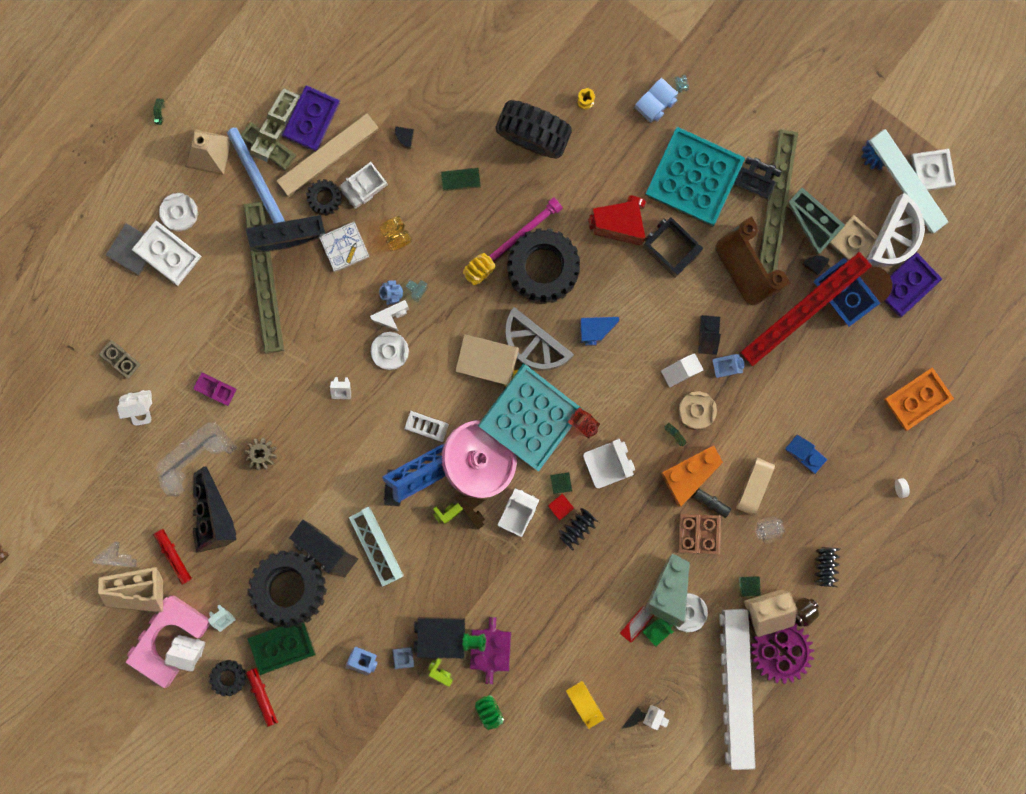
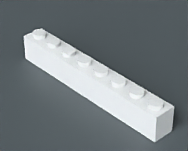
[719,609,755,770]

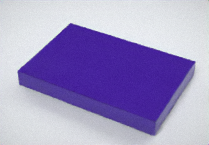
[282,85,340,152]
[884,252,942,318]

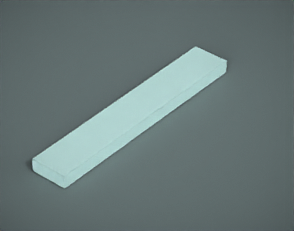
[869,129,948,233]

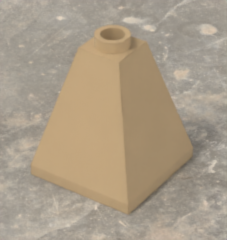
[186,130,231,174]

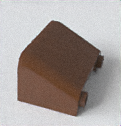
[716,216,791,305]

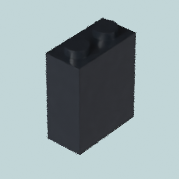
[414,617,465,659]

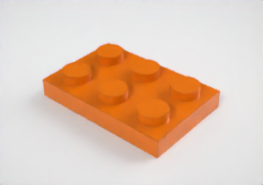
[884,367,954,431]

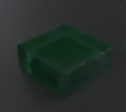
[550,472,572,494]
[739,576,761,597]

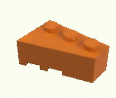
[661,445,723,507]

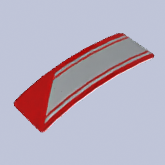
[620,606,654,643]

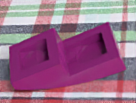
[193,372,237,406]

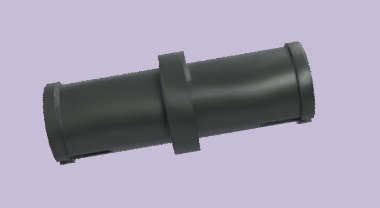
[692,488,732,518]

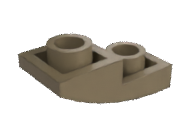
[99,339,141,379]

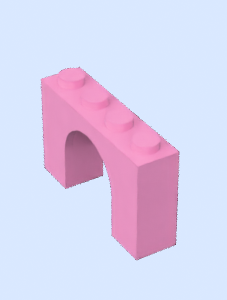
[126,596,210,688]

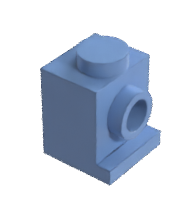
[345,647,377,675]

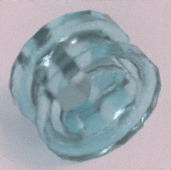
[675,74,689,93]

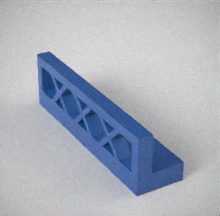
[382,444,446,503]

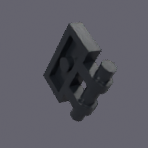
[734,156,782,200]

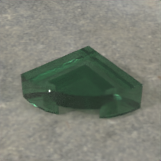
[153,98,165,125]
[664,423,687,447]

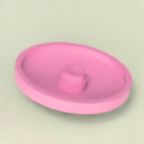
[442,420,517,498]

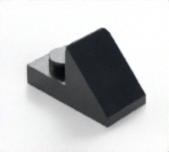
[698,315,721,355]

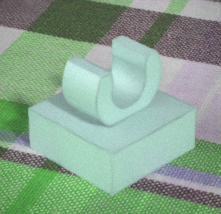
[208,605,235,632]

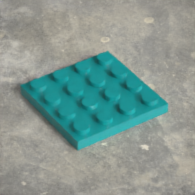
[645,127,745,227]
[477,364,584,472]

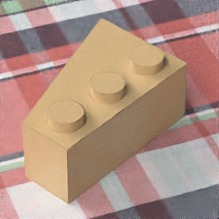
[98,567,163,612]

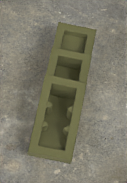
[250,88,300,162]

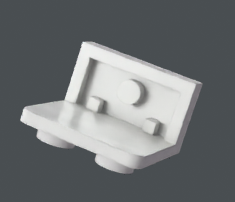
[583,439,635,488]

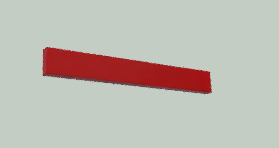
[740,251,872,367]

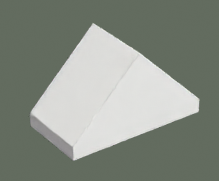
[661,353,703,388]

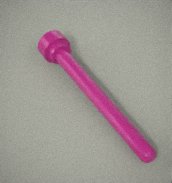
[489,197,563,262]

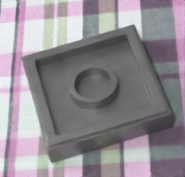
[106,223,148,276]

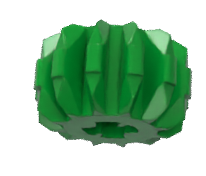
[475,695,504,730]

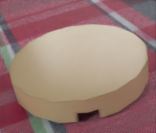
[678,391,717,430]

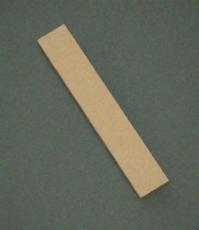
[277,113,379,197]

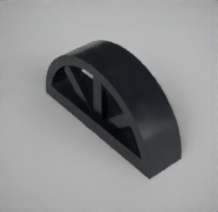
[245,215,325,252]

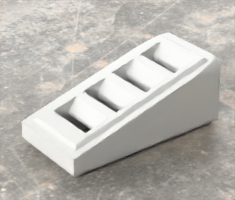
[404,411,449,442]

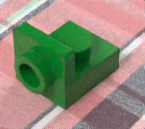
[643,617,674,647]

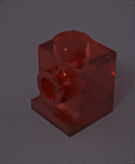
[568,407,600,439]

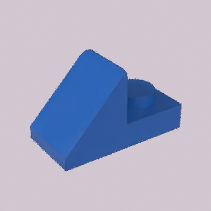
[785,435,828,474]

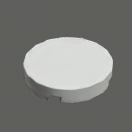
[159,193,198,231]
[371,332,409,370]
[674,593,708,632]

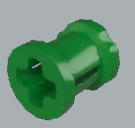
[463,634,486,652]

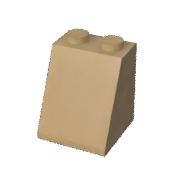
[744,590,797,637]

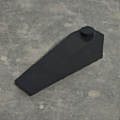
[193,467,236,553]

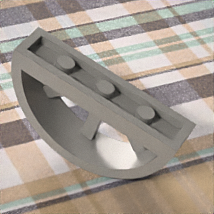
[506,307,574,371]

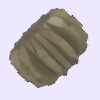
[244,438,277,470]

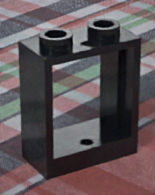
[643,217,704,278]

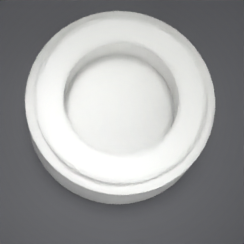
[895,478,910,498]

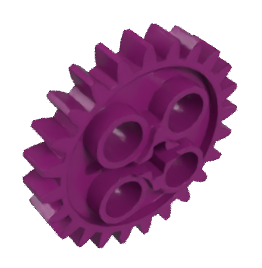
[750,624,815,684]

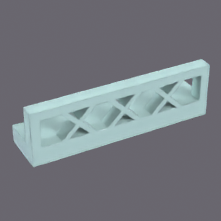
[349,507,404,586]

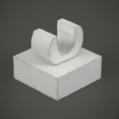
[330,377,351,399]
[643,705,669,730]

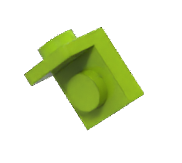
[433,503,463,524]
[428,658,453,687]

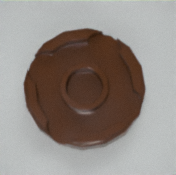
[860,267,893,303]

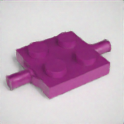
[470,617,511,684]

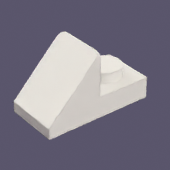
[370,300,410,331]

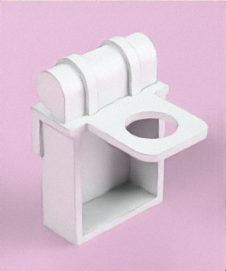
[339,162,387,208]
[117,390,152,426]
[497,488,539,537]
[165,635,205,672]

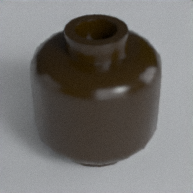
[795,598,819,627]

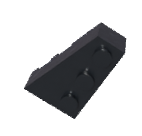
[289,519,359,577]

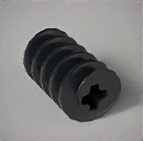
[558,508,599,551]
[814,547,841,587]

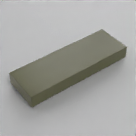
[241,122,296,171]

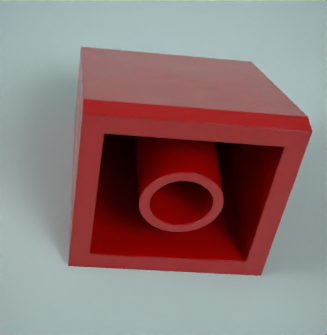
[588,200,646,246]

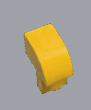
[566,681,605,729]

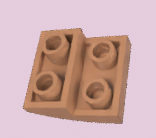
[679,514,721,554]

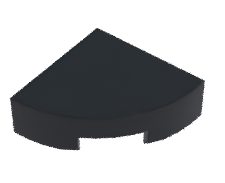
[395,126,414,149]
[803,256,830,275]

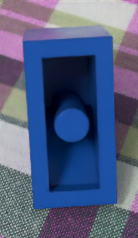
[580,317,619,346]

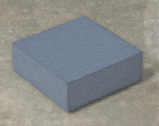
[393,647,414,669]

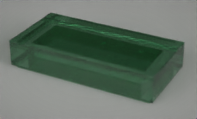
[441,168,481,191]

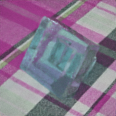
[406,280,428,302]

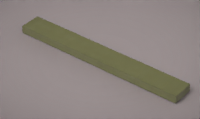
[759,129,798,274]
[244,202,285,354]

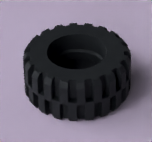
[495,100,572,159]
[507,228,580,304]
[248,550,326,628]

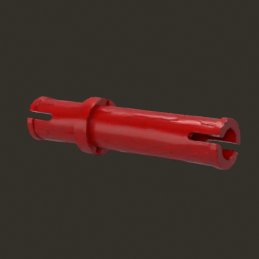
[153,529,192,585]
[245,668,278,727]

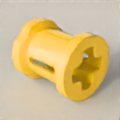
[577,88,595,110]

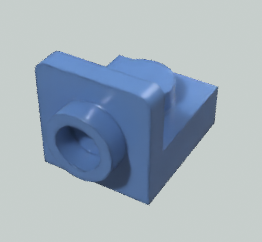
[712,354,744,378]

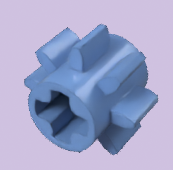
[379,280,403,305]

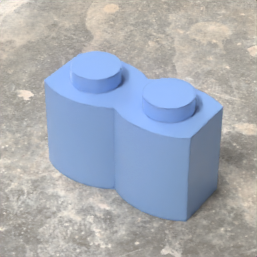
[635,78,678,123]

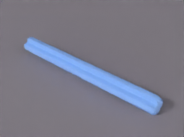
[227,127,285,223]

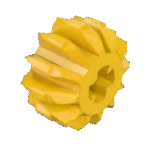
[463,253,496,285]

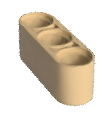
[736,458,775,516]

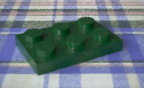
[247,622,316,675]

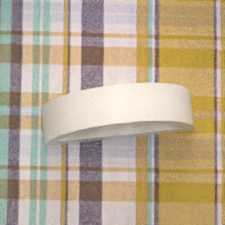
[867,193,925,267]

